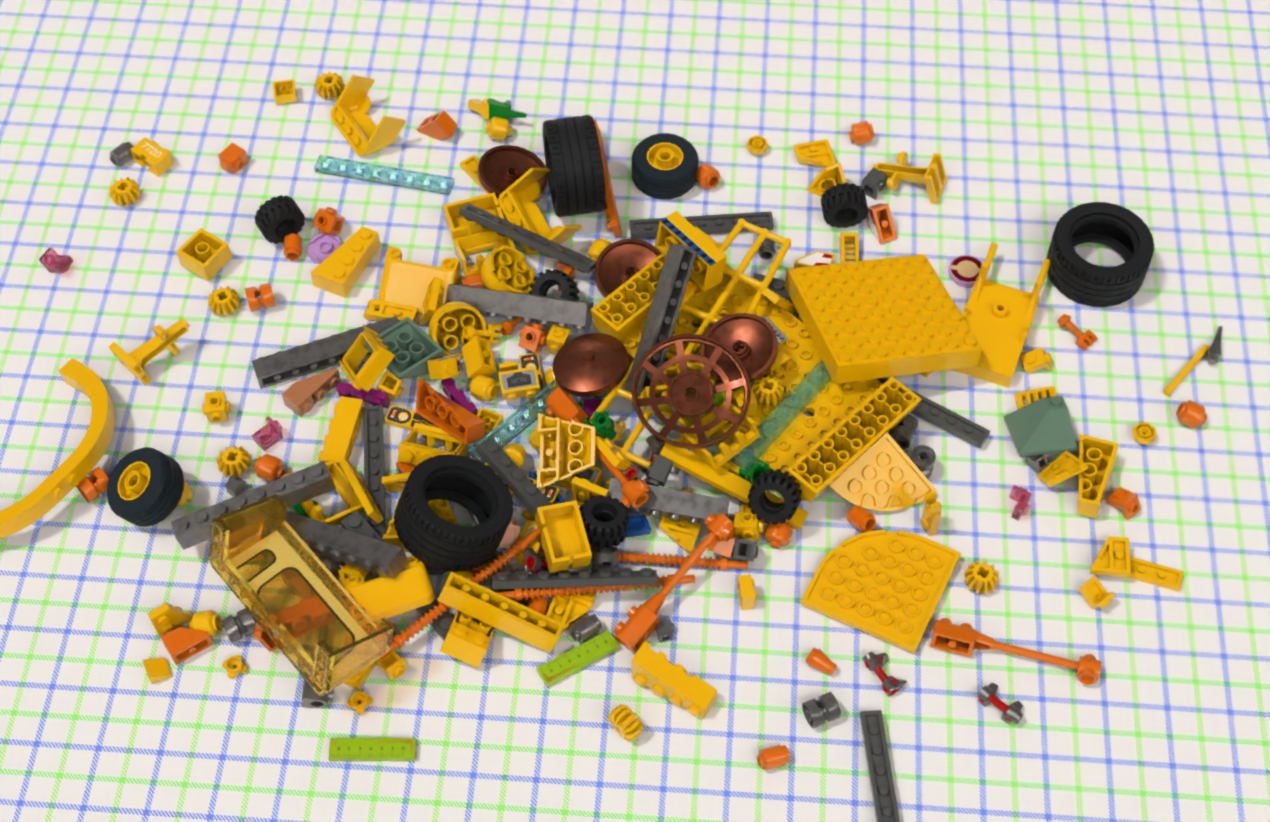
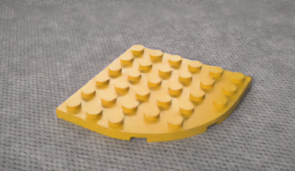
[801,530,961,654]

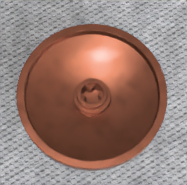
[477,145,548,198]
[595,239,661,298]
[701,313,778,383]
[552,333,629,397]

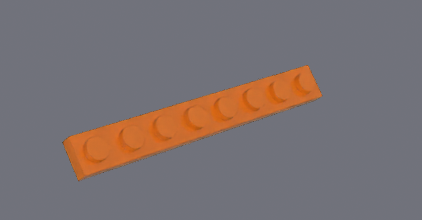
[594,120,622,238]

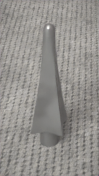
[1205,326,1223,365]

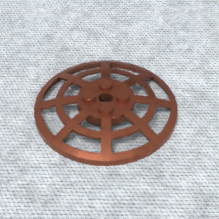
[631,334,751,449]

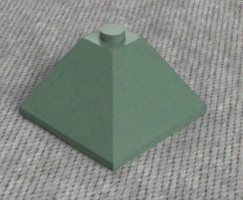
[363,317,444,380]
[1004,396,1077,457]

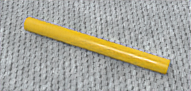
[1163,344,1210,396]

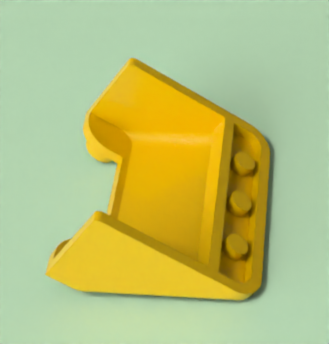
[378,246,462,317]

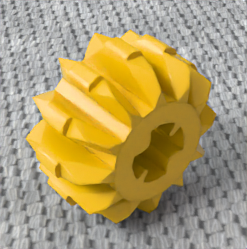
[315,71,344,100]
[109,177,140,207]
[208,286,240,317]
[752,374,784,408]
[217,445,251,477]
[964,560,999,595]
[608,704,643,741]

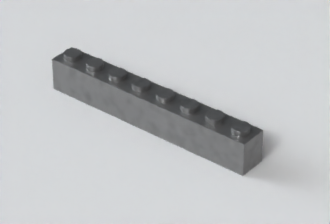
[625,244,697,396]
[447,284,594,329]
[252,316,399,389]
[171,461,336,550]
[265,510,409,579]

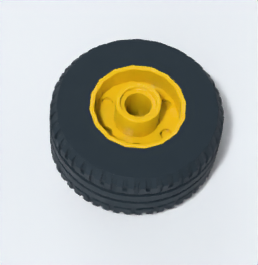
[632,133,698,199]
[107,447,184,527]

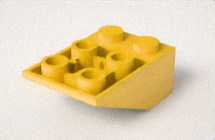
[440,610,495,668]

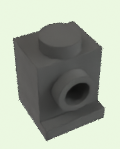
[861,167,886,200]
[647,454,673,487]
[733,538,759,562]

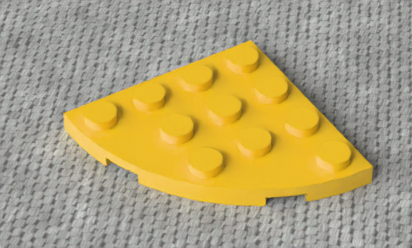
[829,432,937,511]

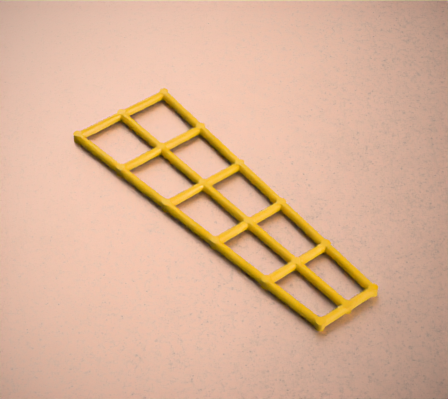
[588,218,791,469]

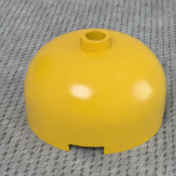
[481,245,535,293]
[429,301,486,359]

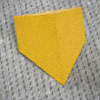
[806,162,846,196]

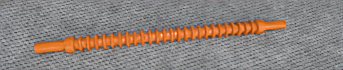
[377,528,541,660]
[591,551,748,570]
[496,574,695,601]

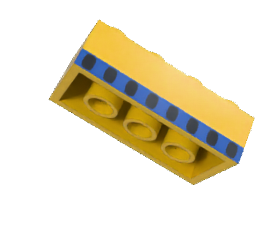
[655,211,727,291]

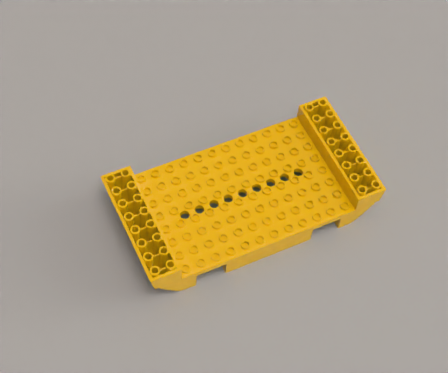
[590,226,922,503]

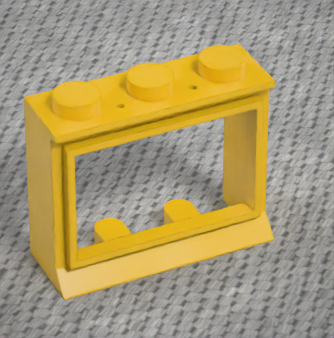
[453,230,515,276]
[339,324,395,392]
[682,402,760,471]
[398,422,469,465]
[300,460,364,526]

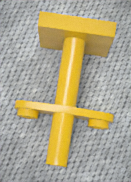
[872,151,947,204]
[109,318,190,385]

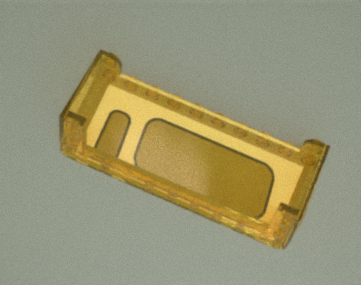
[209,494,394,696]

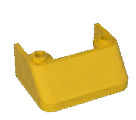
[331,75,406,156]
[498,167,582,255]
[338,556,435,626]

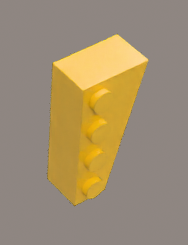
[311,227,381,298]
[1077,434,1119,519]
[632,641,717,719]

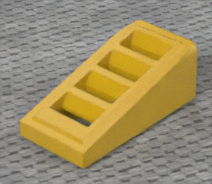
[839,233,859,263]
[1014,386,1057,410]

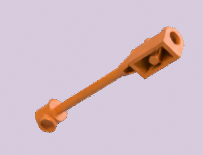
[545,386,650,508]
[614,513,736,654]
[930,618,1102,685]

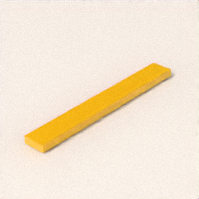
[659,443,808,530]

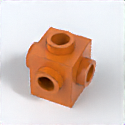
[313,207,345,234]
[518,322,548,352]

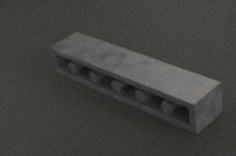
[607,477,729,526]

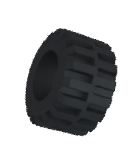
[821,183,868,228]
[255,195,305,244]
[529,269,579,301]
[747,469,802,525]
[580,495,629,549]

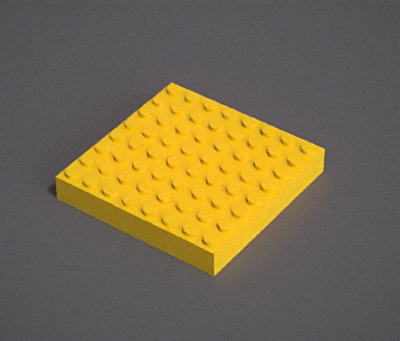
[784,254,982,384]

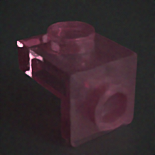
[39,248,74,273]
[252,416,283,451]
[1009,485,1032,521]

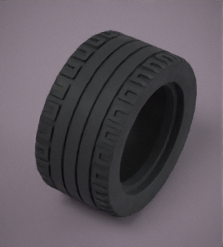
[542,115,606,217]
[1046,202,1154,307]
[394,454,513,572]

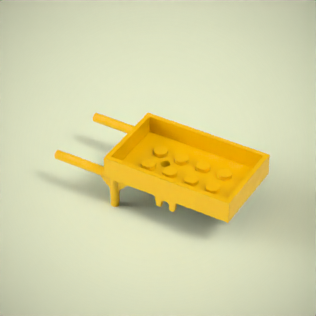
[950,243,1051,388]

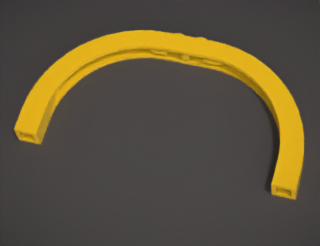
[0,358,115,539]

